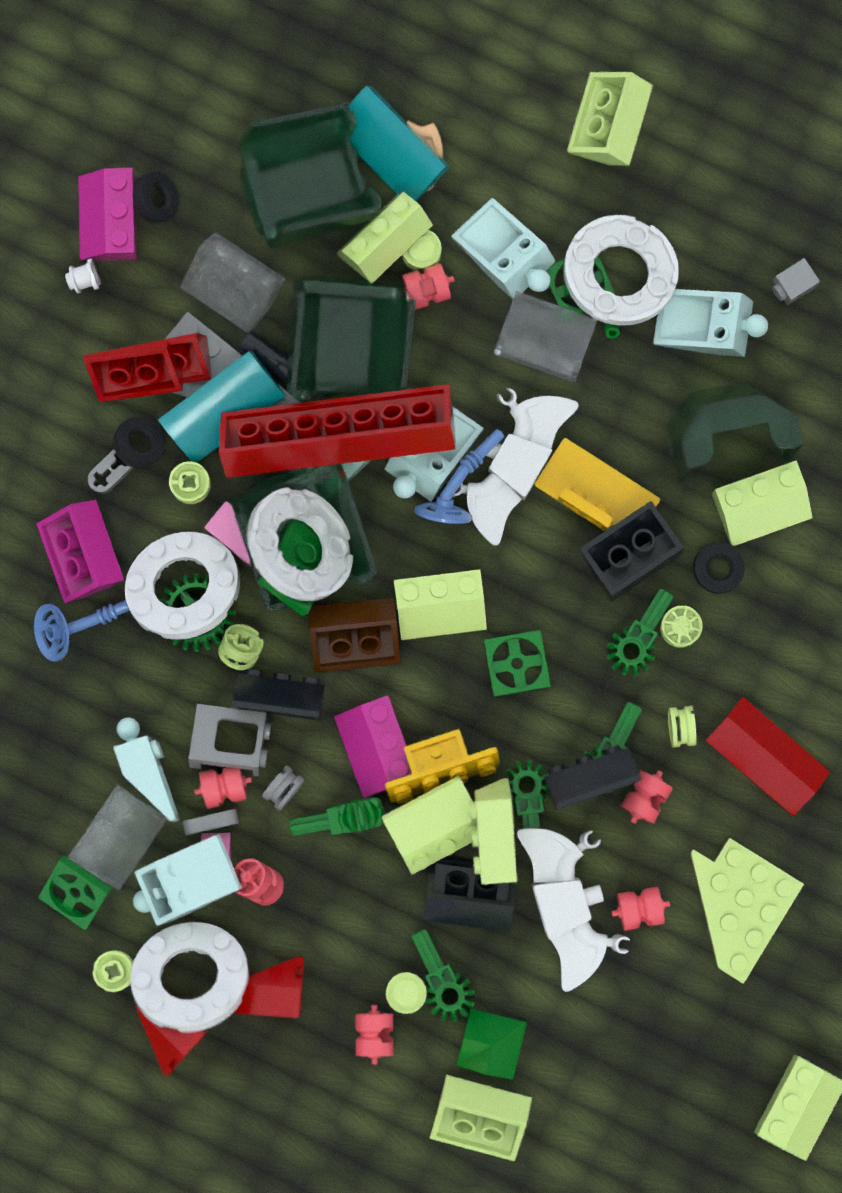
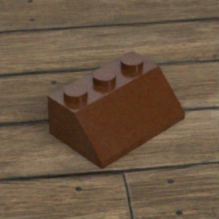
[308,597,401,672]

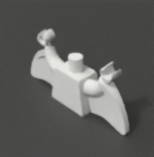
[446,388,578,546]
[517,828,630,992]

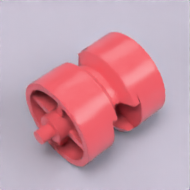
[399,263,455,310]
[194,767,252,809]
[620,770,673,824]
[234,859,284,906]
[612,886,670,931]
[355,1005,394,1064]

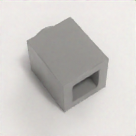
[772,258,820,305]

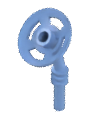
[414,429,504,524]
[34,600,130,662]

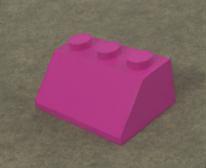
[78,168,138,261]
[36,500,124,604]
[334,695,412,798]

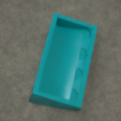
[332,85,450,202]
[158,350,286,463]

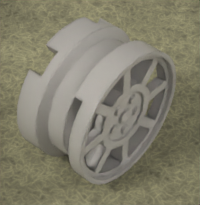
[262,765,305,811]

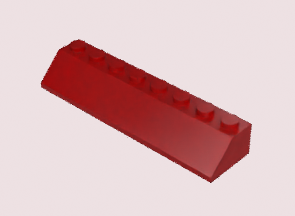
[219,384,456,478]

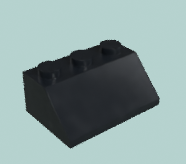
[579,501,684,602]
[232,669,325,721]
[543,745,642,810]
[423,857,518,932]

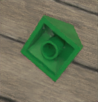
[456,1008,527,1080]

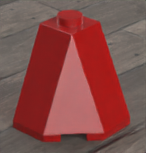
[233,956,304,1018]
[135,991,209,1076]

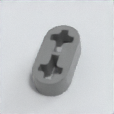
[88,449,134,494]
[183,809,239,836]

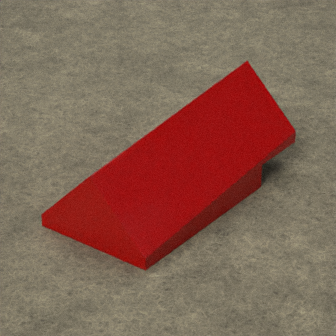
[83,333,212,402]
[705,697,830,816]

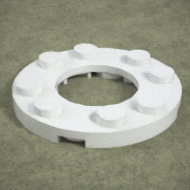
[563,215,679,325]
[247,487,353,601]
[125,532,240,639]
[130,922,249,1032]

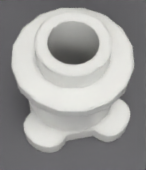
[65,258,101,294]

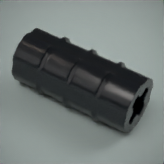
[238,330,299,384]

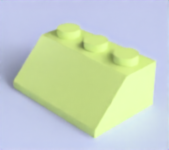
[567,72,653,166]
[337,192,433,284]
[712,460,813,546]
[394,570,487,640]
[381,776,477,874]
[470,778,517,884]
[754,1054,842,1161]
[430,1075,532,1161]

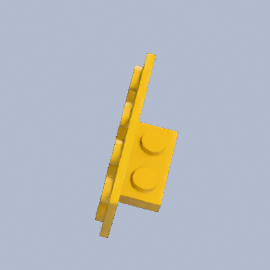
[534,438,660,531]
[385,729,501,804]

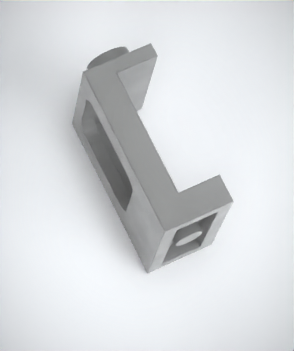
[189,704,272,776]

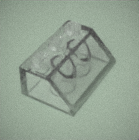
[180,232,286,333]
[494,291,597,383]
[68,785,168,890]

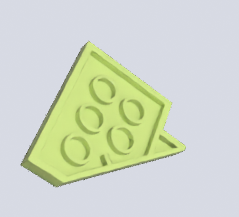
[690,838,804,984]

